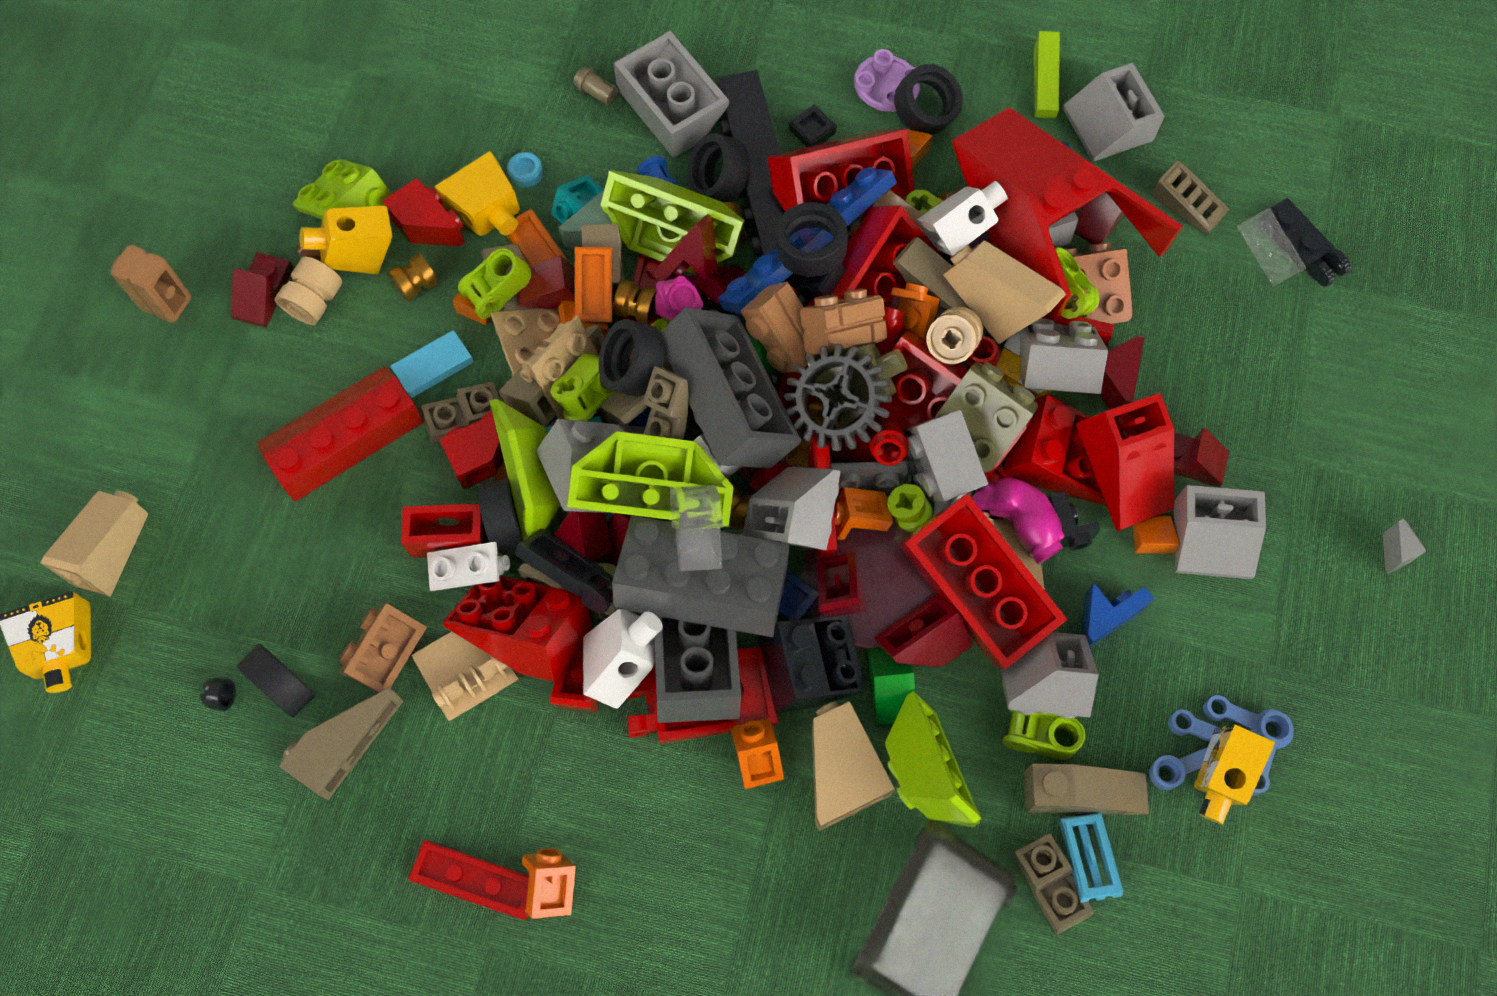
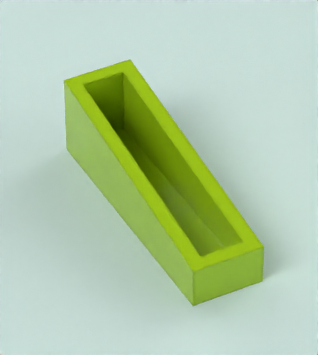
[1034,31,1060,119]

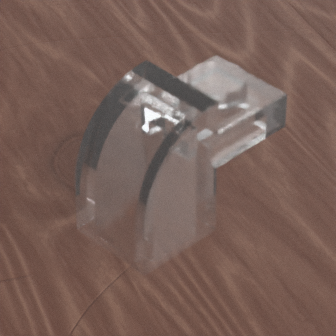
[670,485,723,571]

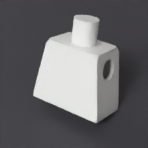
[916,181,1008,256]
[583,609,662,709]

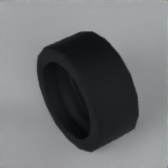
[894,64,963,135]
[687,133,750,203]
[775,202,847,277]
[598,319,665,397]
[478,478,523,554]
[236,643,315,717]

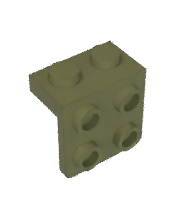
[934,361,1039,472]

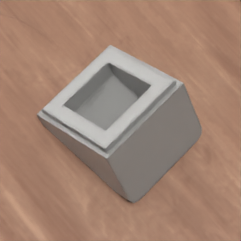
[1383,519,1426,574]

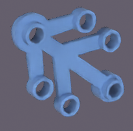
[1149,695,1294,805]

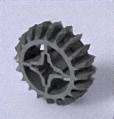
[784,344,892,451]

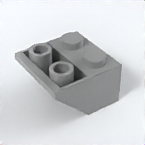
[1062,63,1165,162]
[1020,318,1108,394]
[903,410,988,501]
[743,467,841,550]
[1174,485,1266,579]
[1000,632,1098,718]

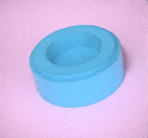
[507,152,543,188]

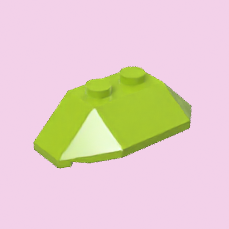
[600,170,745,274]
[489,399,563,540]
[566,431,734,527]
[885,691,981,827]

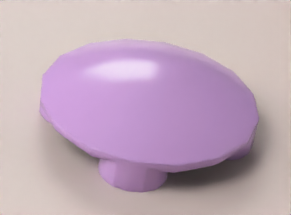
[854,49,920,112]

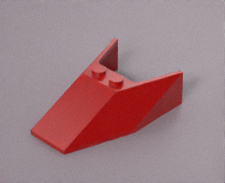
[952,107,1183,322]

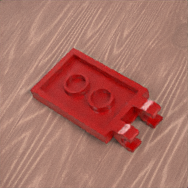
[626,646,778,744]

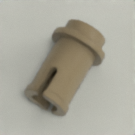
[573,67,619,106]

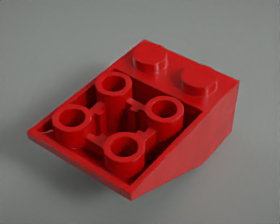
[1076,393,1174,531]
[1003,394,1107,506]
[443,576,593,682]

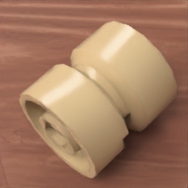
[275,256,343,325]
[927,307,983,364]

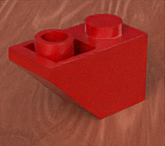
[382,178,465,247]
[439,411,504,490]

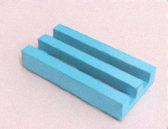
[1059,813,1124,903]

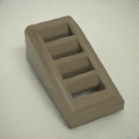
[1151,160,1230,235]
[598,392,649,425]

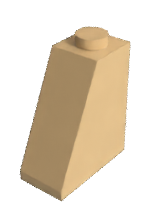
[943,240,1066,344]
[40,490,148,597]
[812,701,895,831]

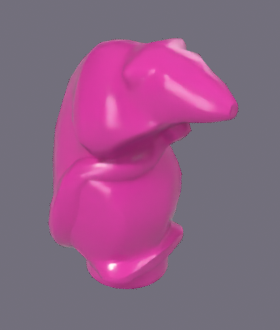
[655,273,703,321]
[972,477,1064,565]

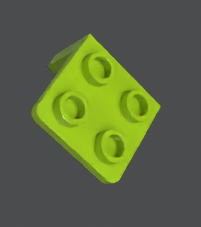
[293,159,392,221]

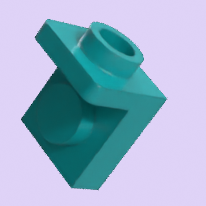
[551,175,604,224]

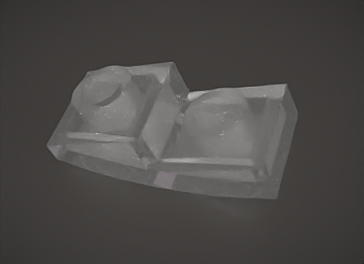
[1236,207,1306,287]

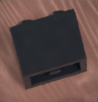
[758,615,866,713]

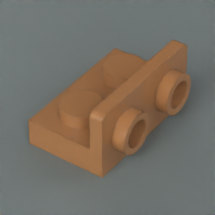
[338,603,427,693]

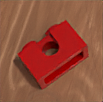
[401,504,488,558]

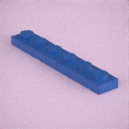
[717,167,897,316]

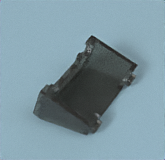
[846,819,1018,996]

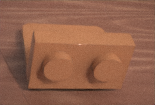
[1065,242,1133,324]

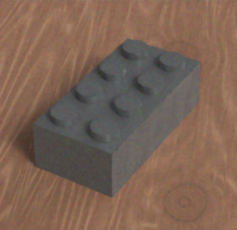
[660,307,802,468]
[612,515,790,637]
[654,616,741,723]

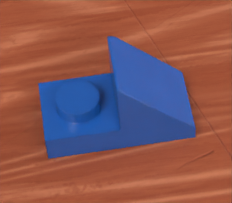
[1081,584,1154,648]

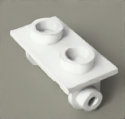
[427,542,510,591]

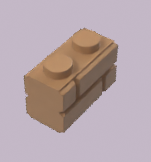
[111,244,191,323]
[740,281,818,373]
[800,289,887,355]

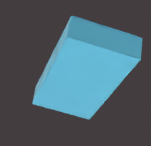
[390,330,474,398]

